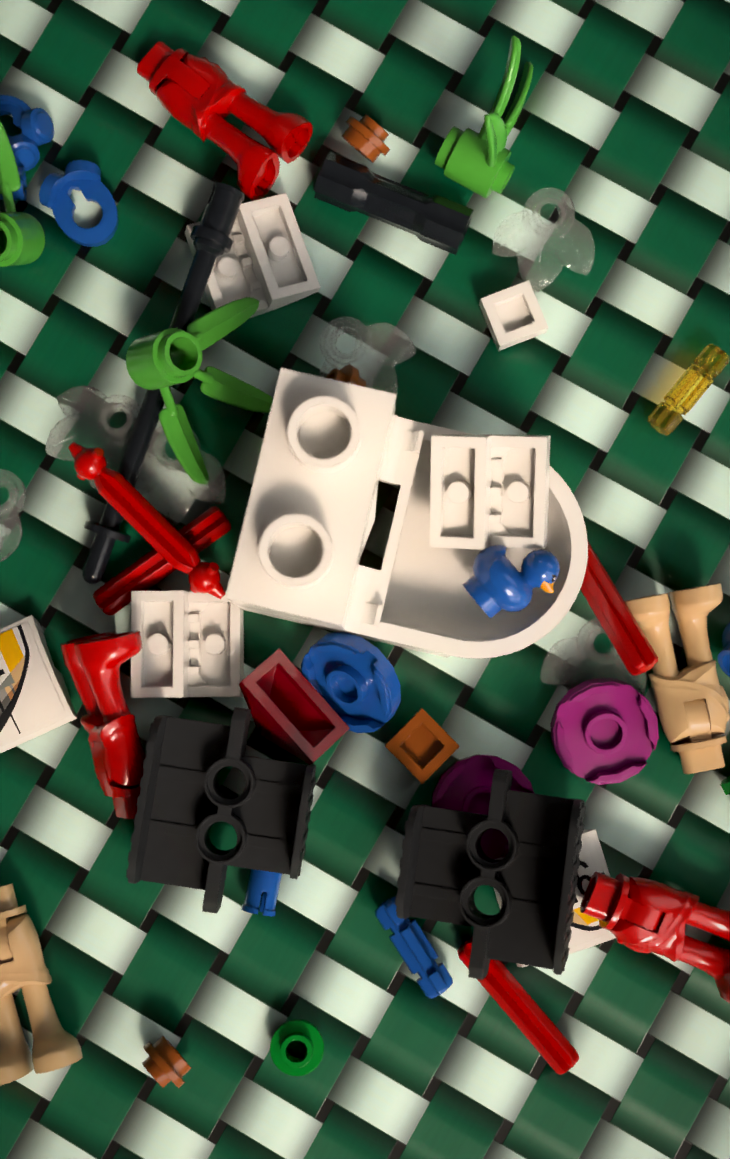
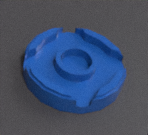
[301,631,401,733]

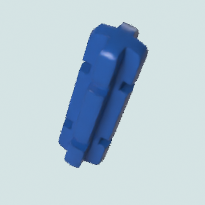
[375,896,453,999]

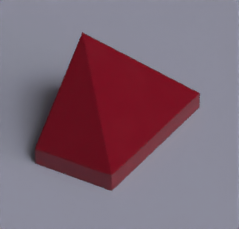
[239,648,350,765]

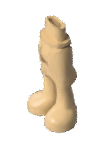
[625,583,730,774]
[0,883,83,1086]

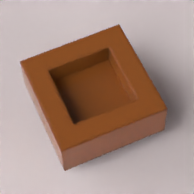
[384,708,460,784]

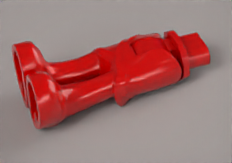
[137,41,313,201]
[60,631,146,819]
[580,872,730,1004]

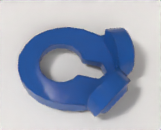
[0,95,54,171]
[39,160,119,247]

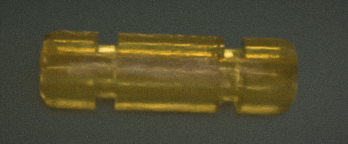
[647,344,730,436]

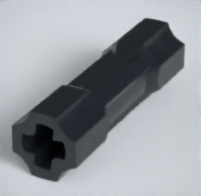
[314,152,474,255]

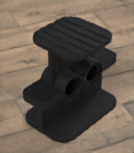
[126,707,316,914]
[395,769,586,980]

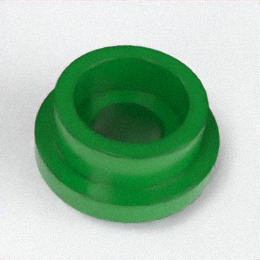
[270,1019,324,1076]

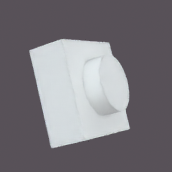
[479,280,548,351]

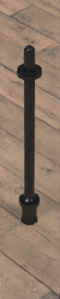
[82,182,245,584]

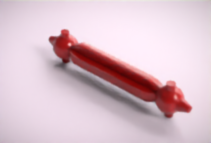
[68,442,226,599]

